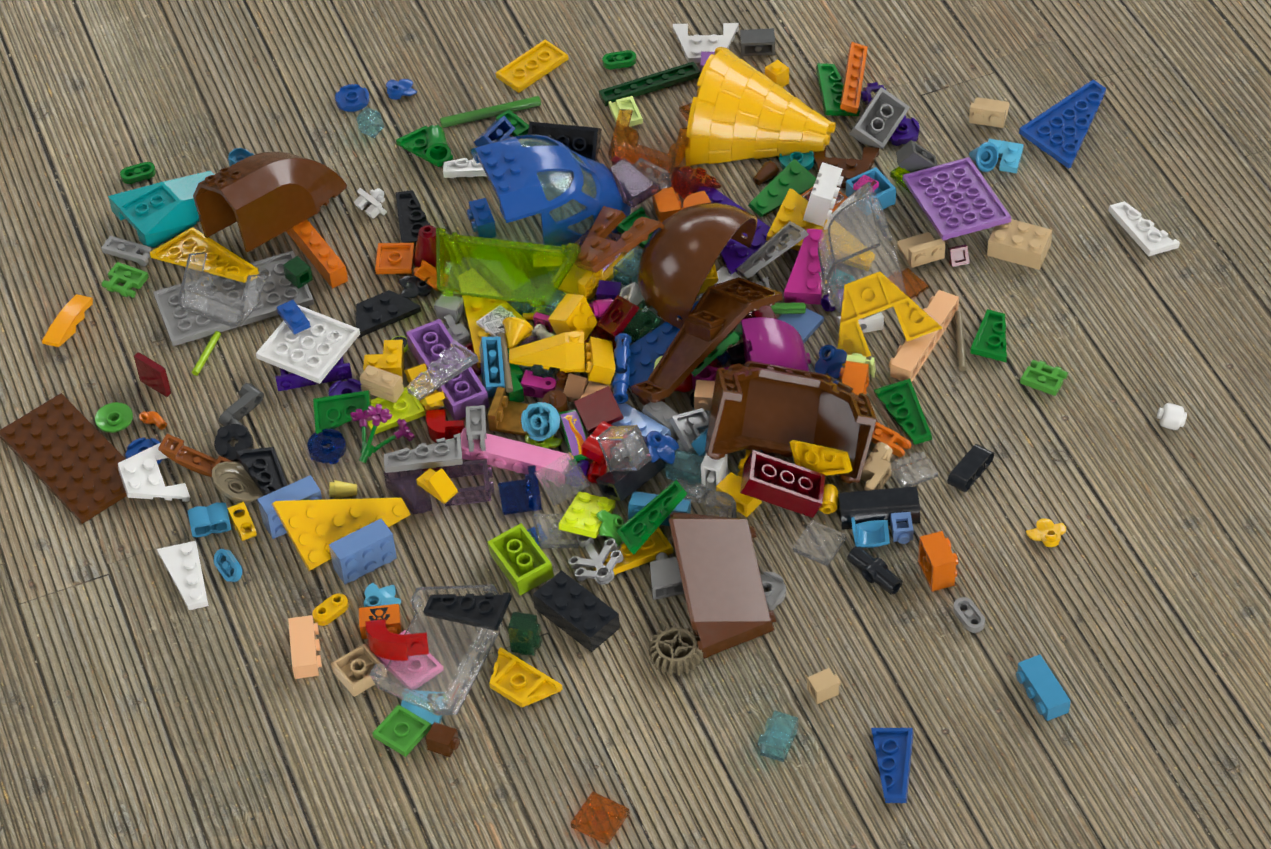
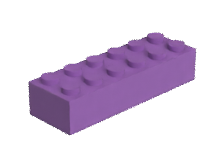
[406,319,489,420]

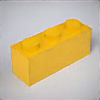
[584,337,616,386]

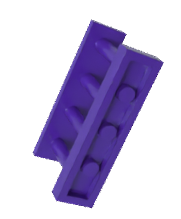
[275,356,352,391]

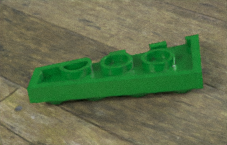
[816,63,860,116]
[748,159,816,218]
[874,379,932,445]
[617,480,688,555]

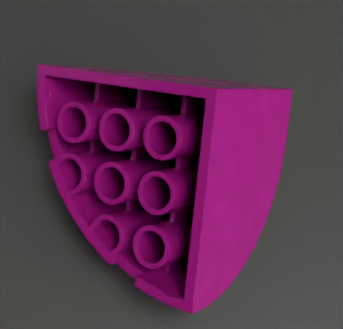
[741,317,811,371]

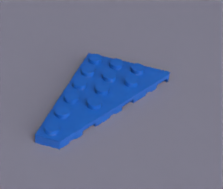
[1019,80,1106,169]

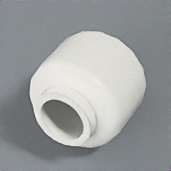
[1157,403,1187,430]

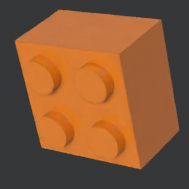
[918,531,958,592]

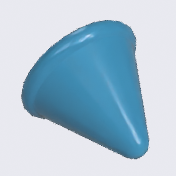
[969,142,999,172]

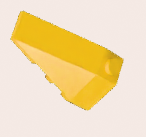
[509,331,585,373]

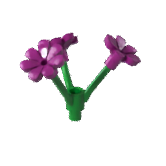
[350,404,415,463]

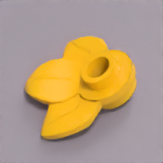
[1026,518,1066,547]

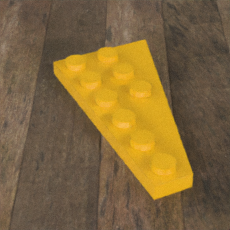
[150,227,259,283]

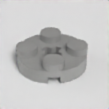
[760,571,786,610]

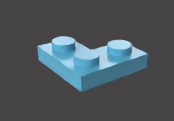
[988,139,1024,173]

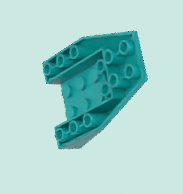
[108,170,215,248]

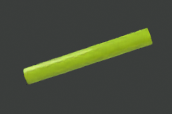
[192,331,221,376]

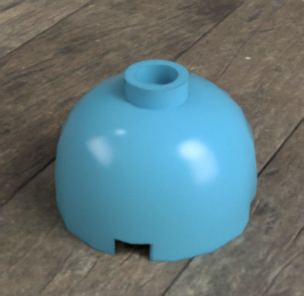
[521,402,560,441]

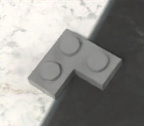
[669,408,709,452]

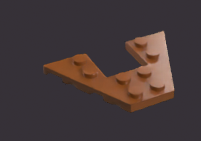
[573,206,665,273]

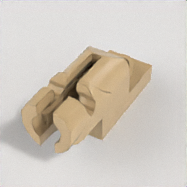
[861,442,893,491]

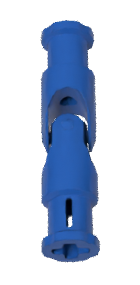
[612,333,632,404]

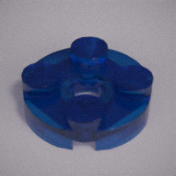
[307,429,347,464]

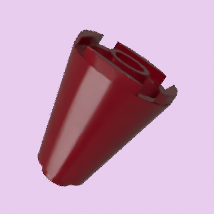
[414,225,450,272]

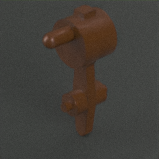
[543,371,570,413]

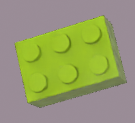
[487,523,554,596]

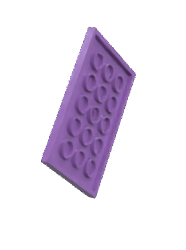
[903,157,1011,240]

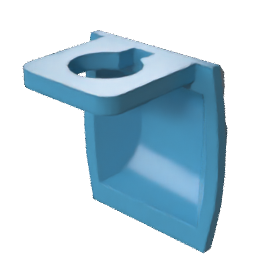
[851,517,890,548]

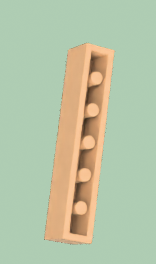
[888,290,959,382]

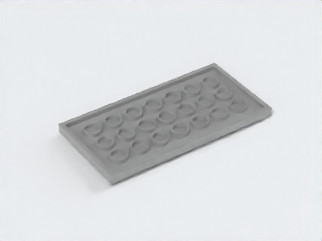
[153,251,314,346]

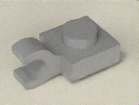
[443,314,471,346]

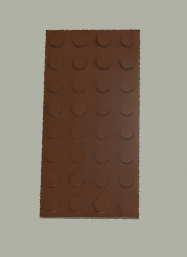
[0,393,127,524]

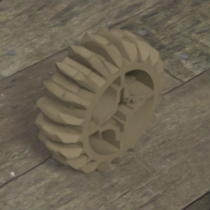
[648,624,703,676]

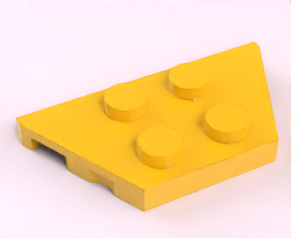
[489,647,563,708]

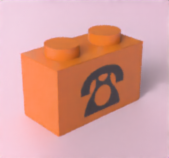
[359,604,402,639]

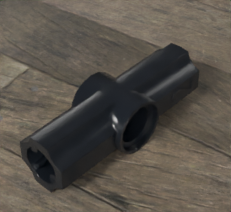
[847,546,903,595]

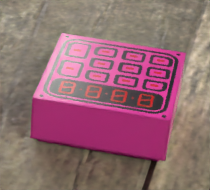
[853,175,879,197]
[533,312,554,333]

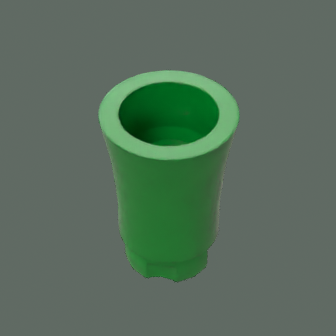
[426,125,451,163]

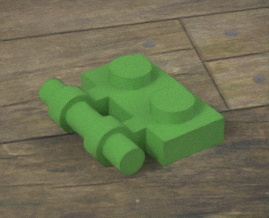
[101,262,149,298]
[1020,360,1068,396]

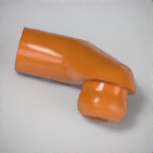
[139,411,167,430]

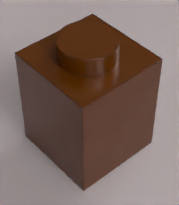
[425,722,460,757]

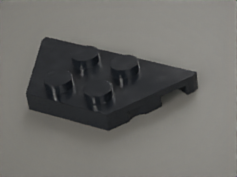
[356,290,421,338]

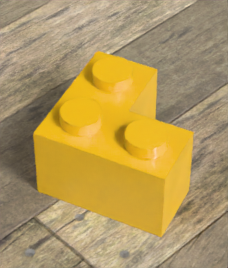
[363,340,405,380]

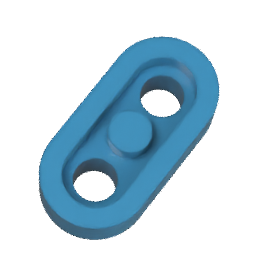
[214,549,242,582]

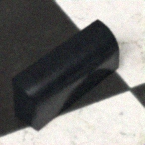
[838,486,921,530]

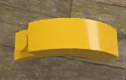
[404,364,445,412]

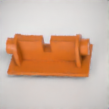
[413,260,450,293]

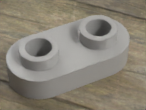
[953,597,985,633]

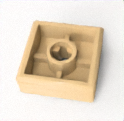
[331,644,387,697]

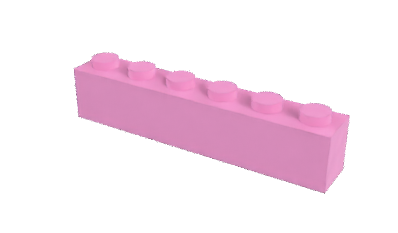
[460,428,573,484]

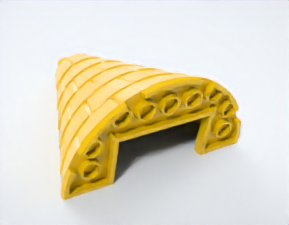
[685,47,836,167]

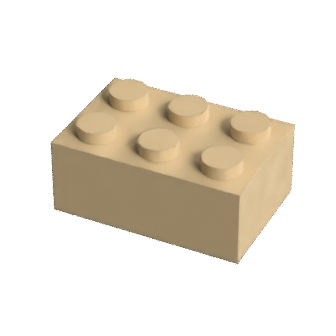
[987,219,1052,270]

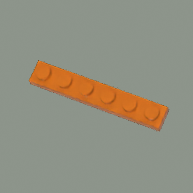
[840,42,868,114]

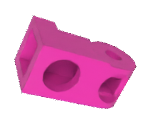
[520,370,556,398]

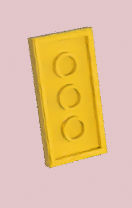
[495,39,569,93]

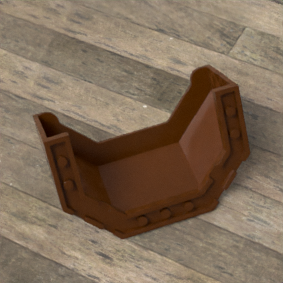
[705,361,877,483]

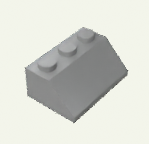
[849,87,910,149]

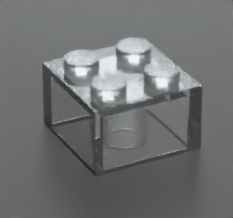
[596,425,652,471]
[535,452,591,507]

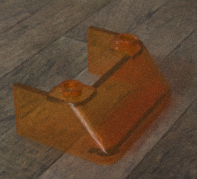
[608,109,689,178]

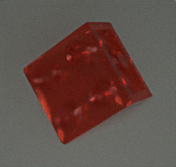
[668,166,721,199]

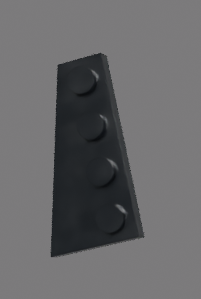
[395,190,430,246]
[236,447,287,496]
[423,593,512,631]

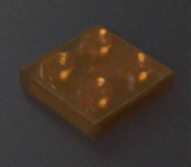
[571,792,630,845]

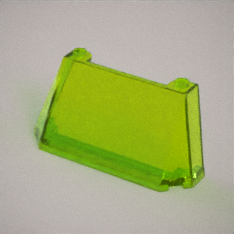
[436,228,581,307]

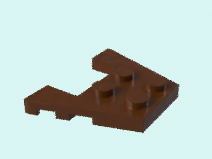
[813,145,879,188]

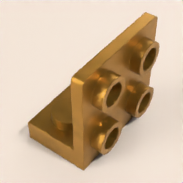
[488,387,530,436]

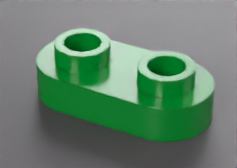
[602,50,636,70]
[120,162,156,184]

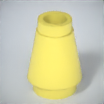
[329,480,357,499]

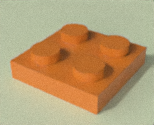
[375,243,415,274]

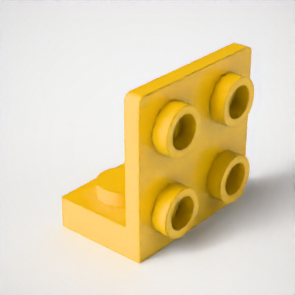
[554,263,604,299]

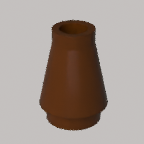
[753,161,779,186]

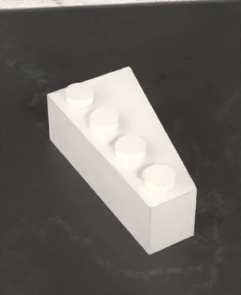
[803,162,844,227]

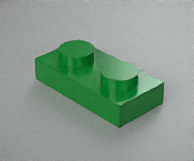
[496,110,529,137]

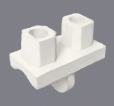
[354,188,387,219]

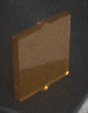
[889,268,929,299]

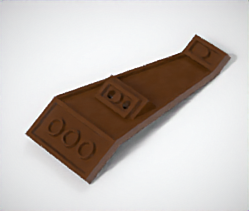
[631,277,783,403]

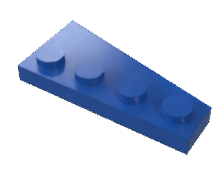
[871,728,914,803]

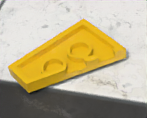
[789,440,852,476]

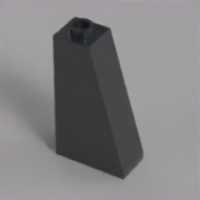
[596,450,668,501]

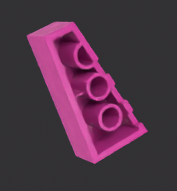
[784,229,826,305]

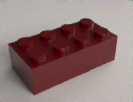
[740,450,825,518]

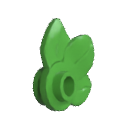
[596,510,624,547]

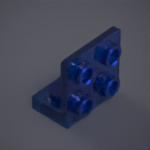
[498,465,542,515]

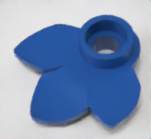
[386,79,417,100]
[815,345,847,379]
[646,431,679,464]

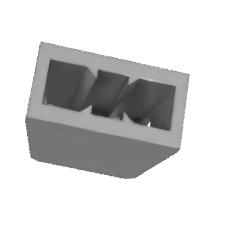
[650,552,684,600]

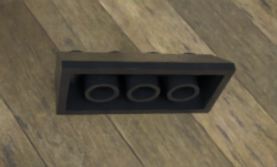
[527,121,602,161]

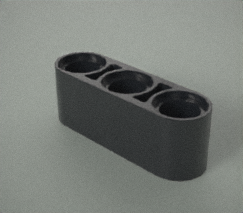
[947,444,994,493]

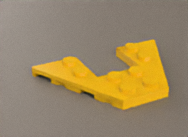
[837,271,942,366]

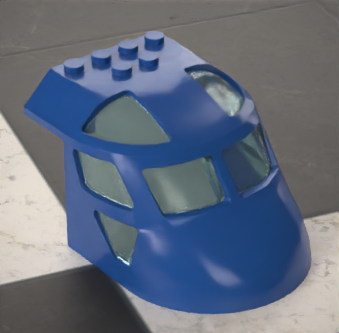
[471,135,631,252]

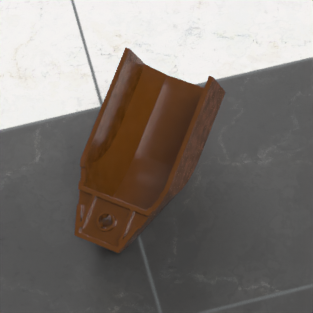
[193,151,347,252]

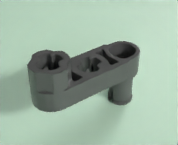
[218,383,264,429]

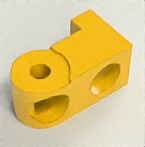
[227,502,257,541]

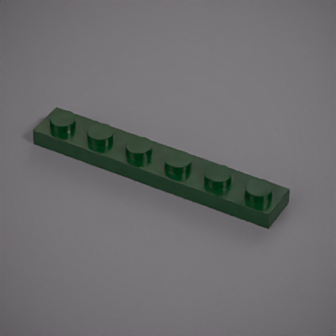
[599,61,701,106]

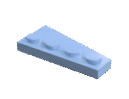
[611,403,671,442]

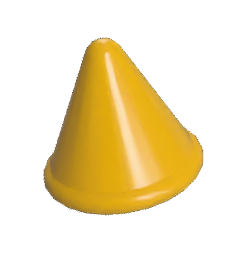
[502,317,533,349]

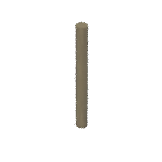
[955,311,966,372]
[498,332,513,393]

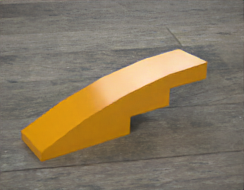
[42,294,93,347]

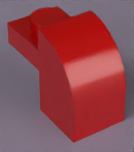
[426,409,465,443]

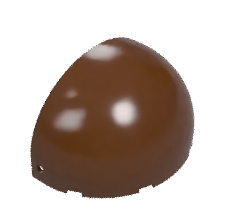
[637,203,757,329]

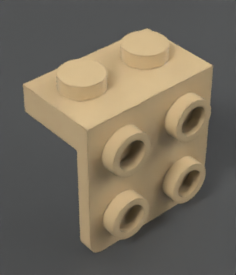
[969,97,1010,128]
[897,232,945,268]

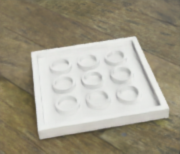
[256,305,360,384]

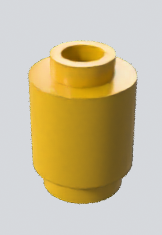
[819,484,839,514]

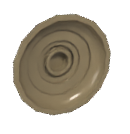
[212,462,263,503]

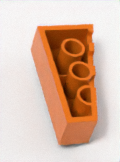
[840,361,870,395]

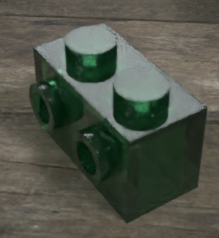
[622,299,661,344]
[508,612,542,656]

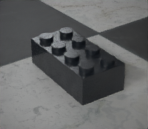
[533,570,620,652]

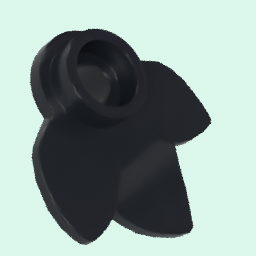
[398,274,432,298]

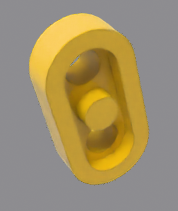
[312,593,349,626]

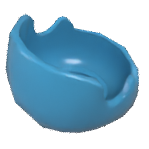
[228,148,254,166]

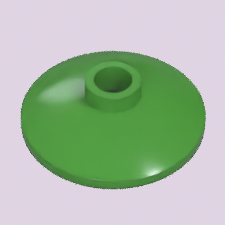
[95,402,133,433]

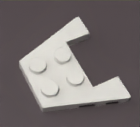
[673,23,739,63]
[118,443,190,502]

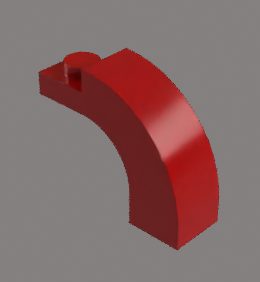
[365,619,429,661]

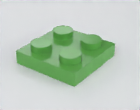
[372,704,431,757]

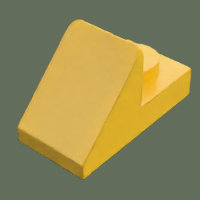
[416,468,458,504]

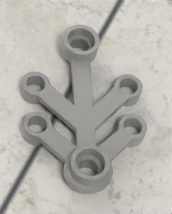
[568,534,624,585]

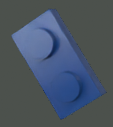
[277,300,311,335]

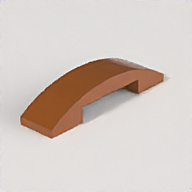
[158,434,233,477]

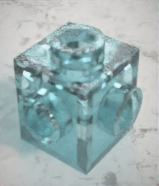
[356,107,385,138]

